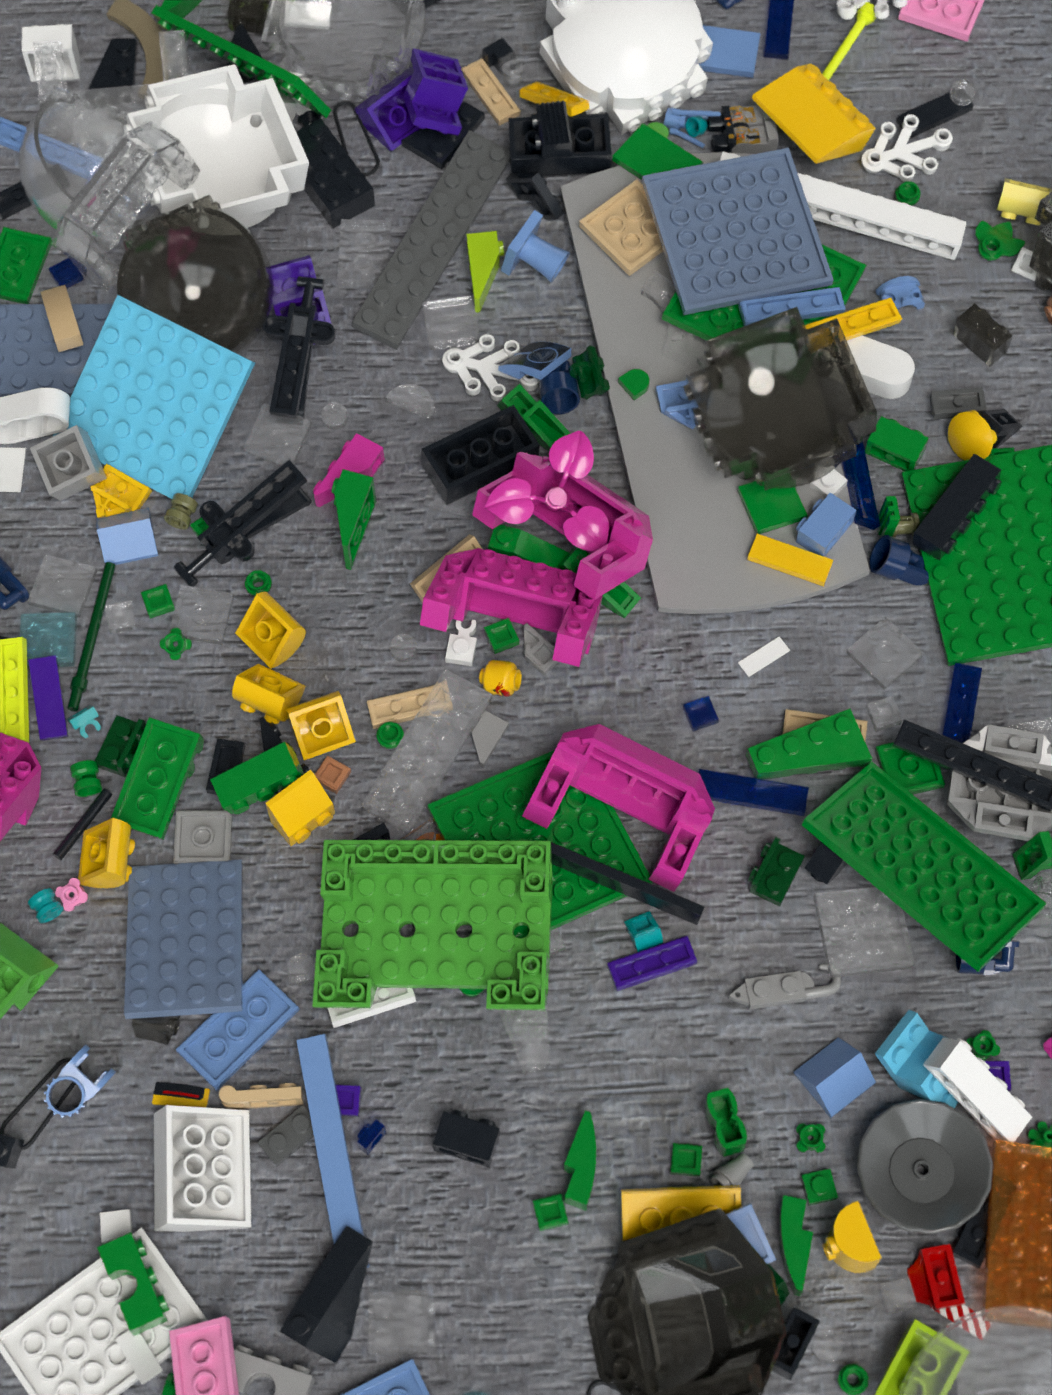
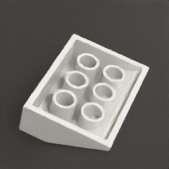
[154,1105,251,1232]

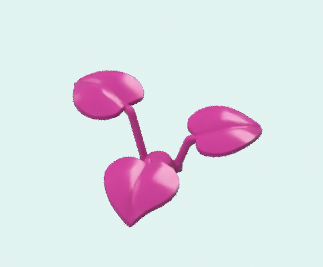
[485,430,609,552]

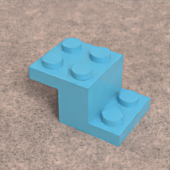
[875,1010,958,1108]

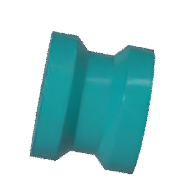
[28,888,64,923]

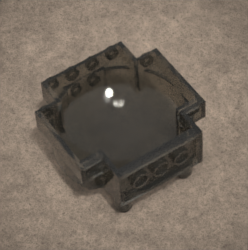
[683,307,877,491]

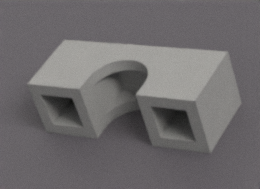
[234,1345,315,1395]

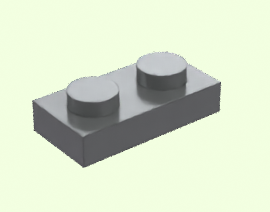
[930,387,987,419]
[257,1105,314,1167]

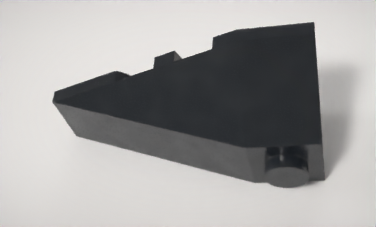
[279,1226,373,1364]

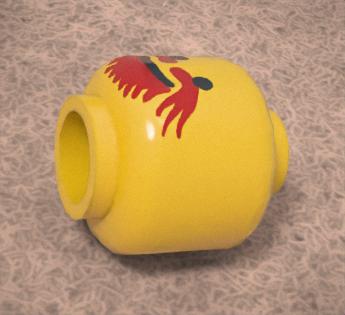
[479,660,522,697]

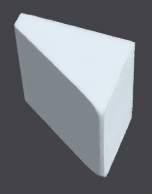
[1011,247,1046,281]

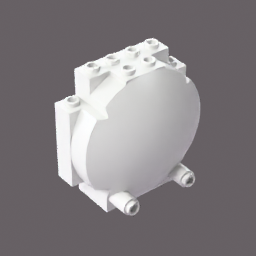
[540,0,713,135]
[124,64,309,232]

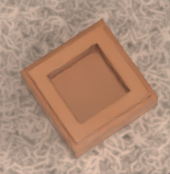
[315,756,351,794]

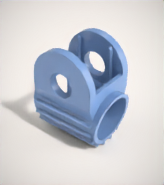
[44,1045,116,1118]

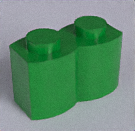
[705,1088,747,1157]

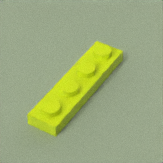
[0,637,29,743]

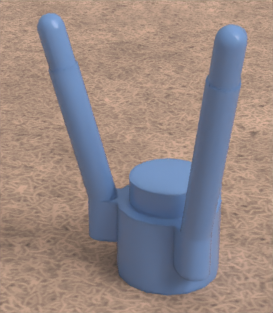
[664,108,721,148]

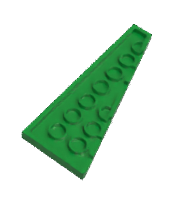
[151,5,331,118]

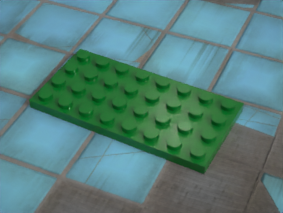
[802,762,1047,972]

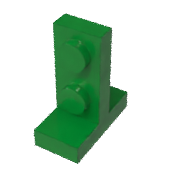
[1013,831,1052,880]

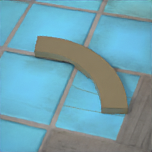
[107,0,172,100]

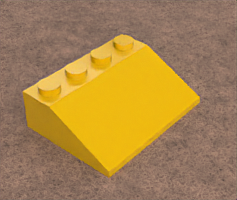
[751,63,876,164]

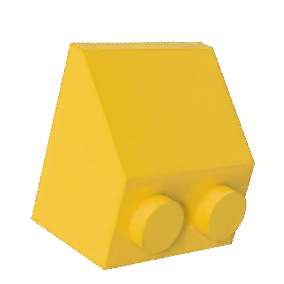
[265,770,335,847]

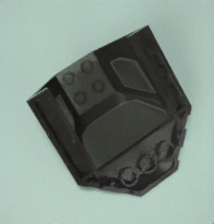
[587,1209,787,1395]

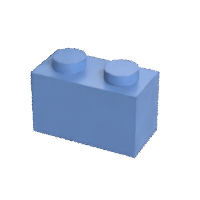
[796,492,856,557]

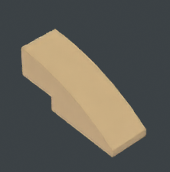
[41,285,84,352]

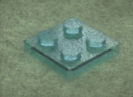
[20,612,77,668]

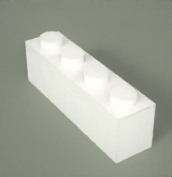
[923,1037,1032,1144]

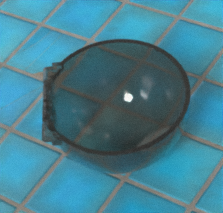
[117,195,274,354]

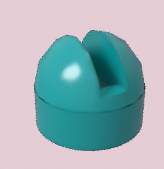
[686,116,707,137]

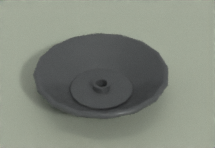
[857,1099,993,1235]

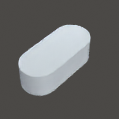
[821,336,915,399]
[0,388,70,444]

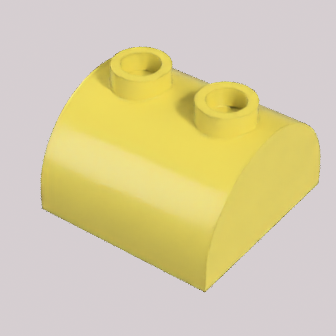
[997,178,1052,225]

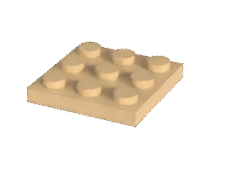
[579,179,663,276]

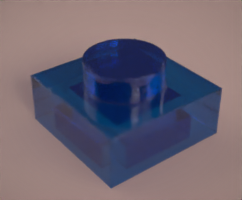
[357,1119,387,1155]

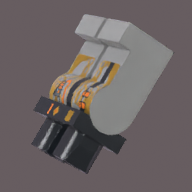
[707,105,779,154]

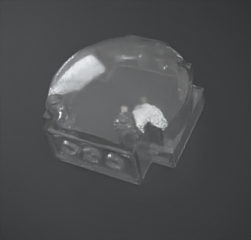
[261,0,426,101]

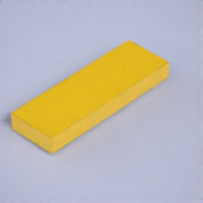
[519,82,589,117]
[747,533,833,587]

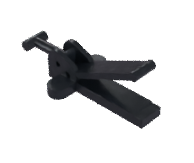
[262,276,336,426]
[174,460,312,588]

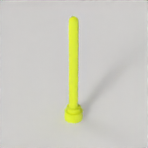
[822,2,876,81]

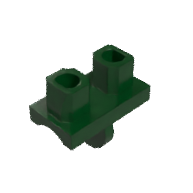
[569,345,610,400]

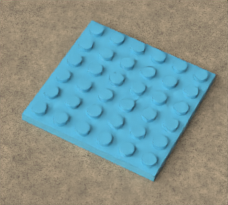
[52,295,255,499]

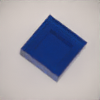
[48,257,84,289]
[683,696,719,732]

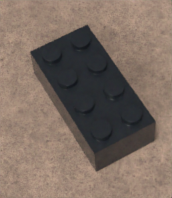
[508,113,612,176]
[296,118,375,229]
[421,405,540,505]

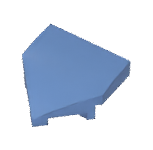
[655,377,713,429]

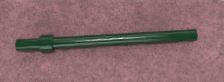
[67,562,116,712]

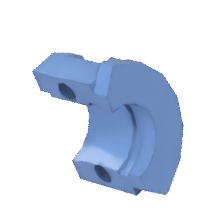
[875,276,925,310]

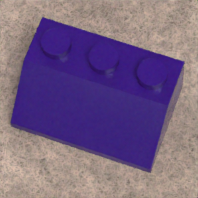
[354,67,420,151]

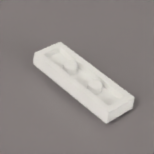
[328,988,416,1028]

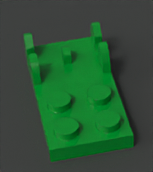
[111,717,204,840]

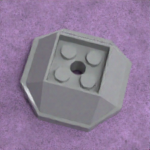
[947,724,1052,841]

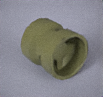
[163,493,198,530]

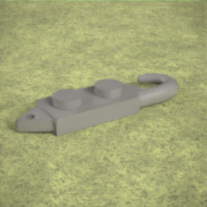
[729,964,841,1010]

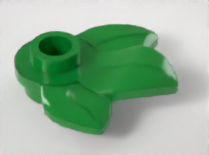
[975,221,1025,261]

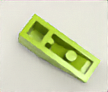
[466,231,504,313]

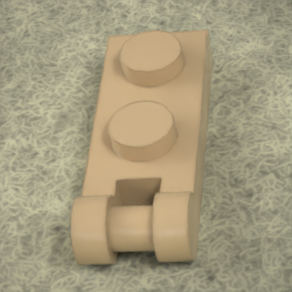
[219,1083,304,1109]

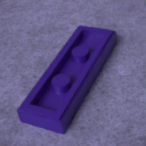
[28,655,69,741]
[607,936,698,991]

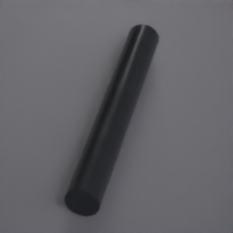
[53,788,112,861]

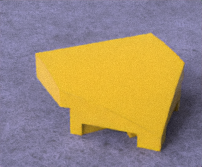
[90,463,152,518]

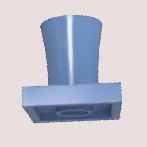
[501,210,570,283]

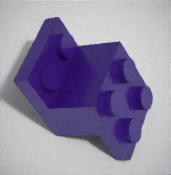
[403,48,468,135]
[260,255,331,345]

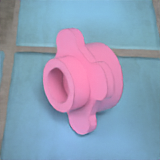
[55,878,88,912]

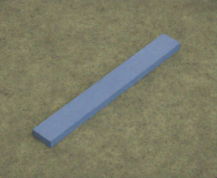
[296,1034,370,1268]

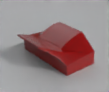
[907,1244,965,1310]

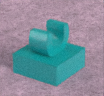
[67,705,101,738]

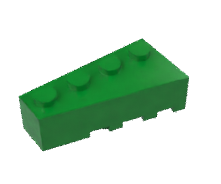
[745,708,873,781]

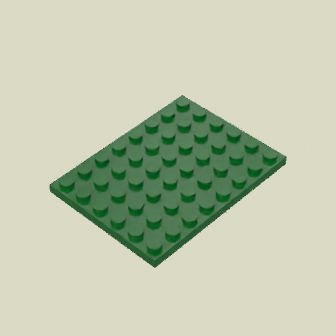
[901,445,1052,666]

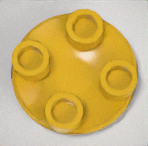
[948,410,997,461]

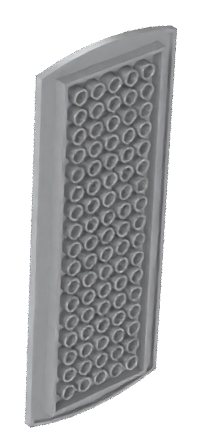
[561,152,870,614]

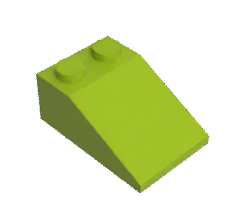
[874,1319,969,1395]

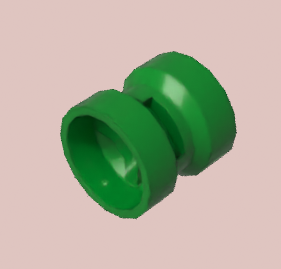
[70,760,102,797]

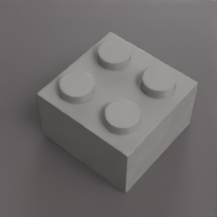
[30,425,107,501]

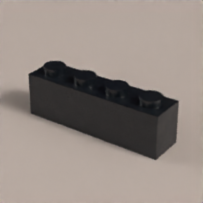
[913,454,1002,561]

